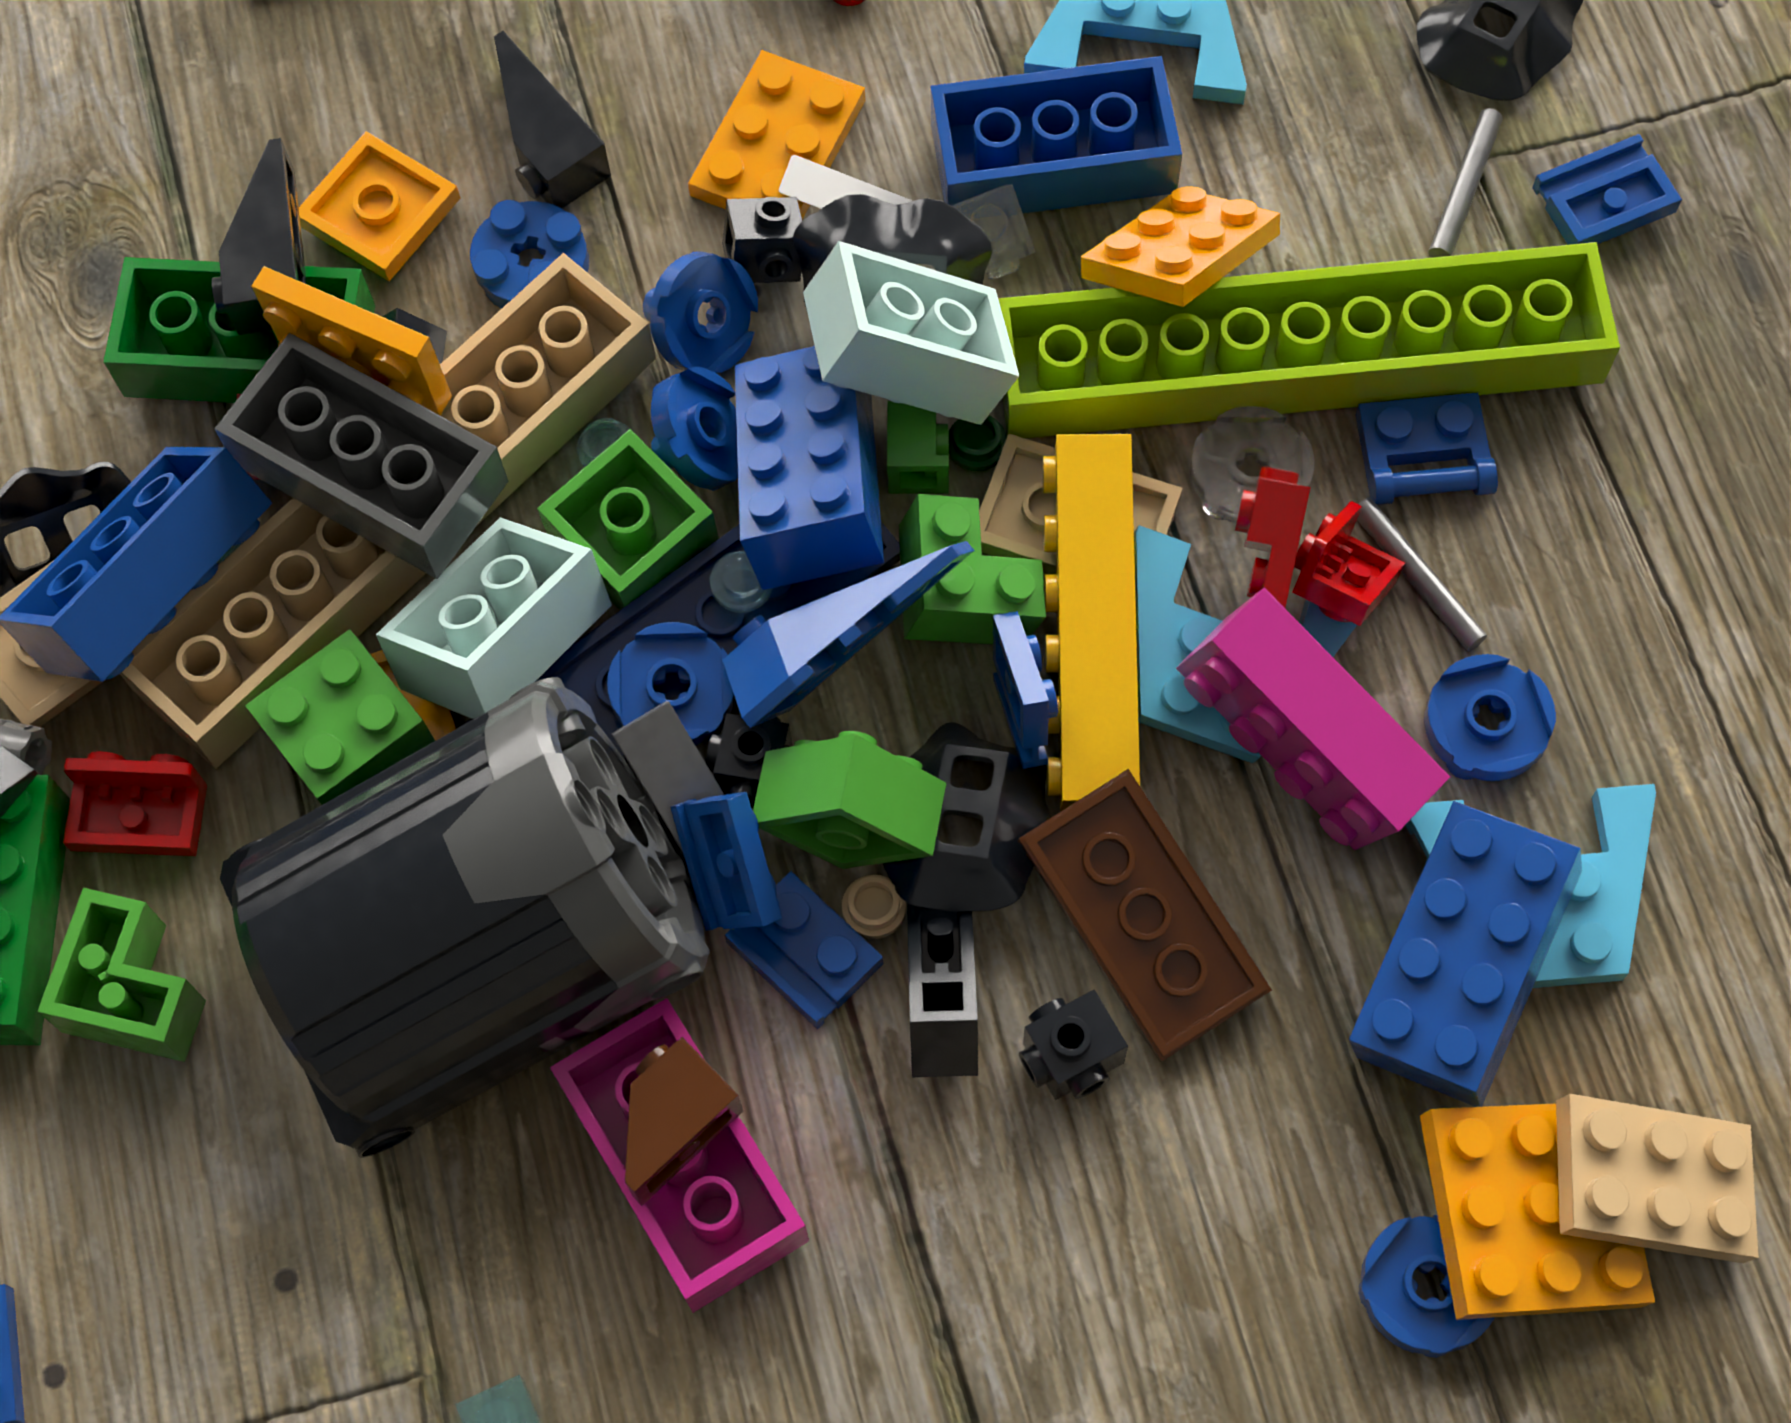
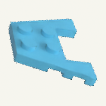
[1024,0,1247,105]
[1134,525,1357,763]
[1405,784,1656,988]

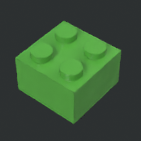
[537,429,719,610]
[245,629,435,805]
[753,731,946,869]

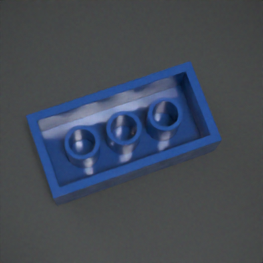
[930,56,1182,220]
[735,345,884,590]
[0,447,272,682]
[1349,801,1582,1107]

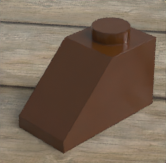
[625,1037,743,1206]

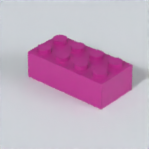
[1176,588,1450,850]
[550,998,809,1313]

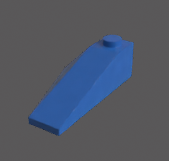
[722,541,975,728]

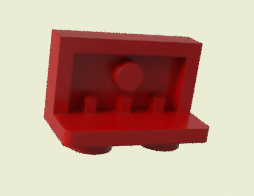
[1292,501,1405,626]
[63,751,207,856]

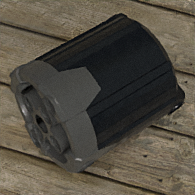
[219,677,710,1158]

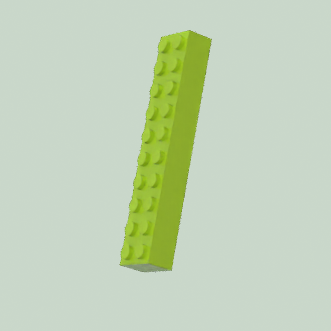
[998,242,1620,438]

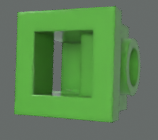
[887,401,949,494]

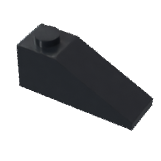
[494,31,611,209]
[212,138,307,335]
[907,903,978,1078]

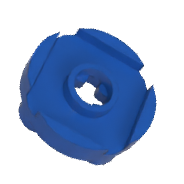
[470,200,589,308]
[643,251,758,373]
[651,367,738,491]
[607,622,735,746]
[1424,654,1556,781]
[1358,1215,1495,1358]

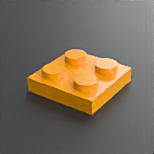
[299,131,461,282]

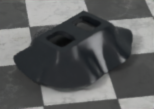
[1416,0,1583,101]
[793,194,992,314]
[0,462,131,597]
[883,722,1052,912]

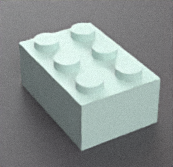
[803,241,1019,425]
[376,517,612,719]

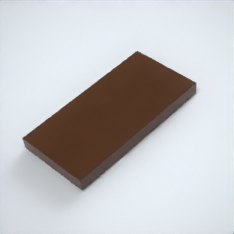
[1017,769,1272,1062]

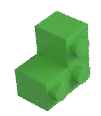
[899,494,1046,644]
[37,888,206,1062]

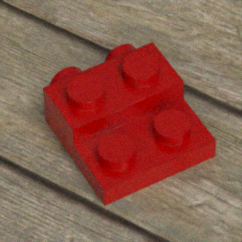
[1235,467,1311,608]

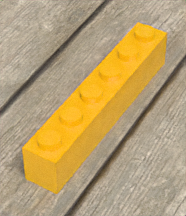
[1043,434,1140,812]

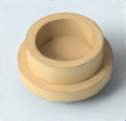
[842,875,906,939]

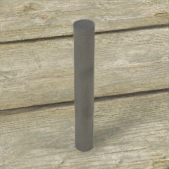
[1428,109,1503,258]
[1357,497,1487,651]

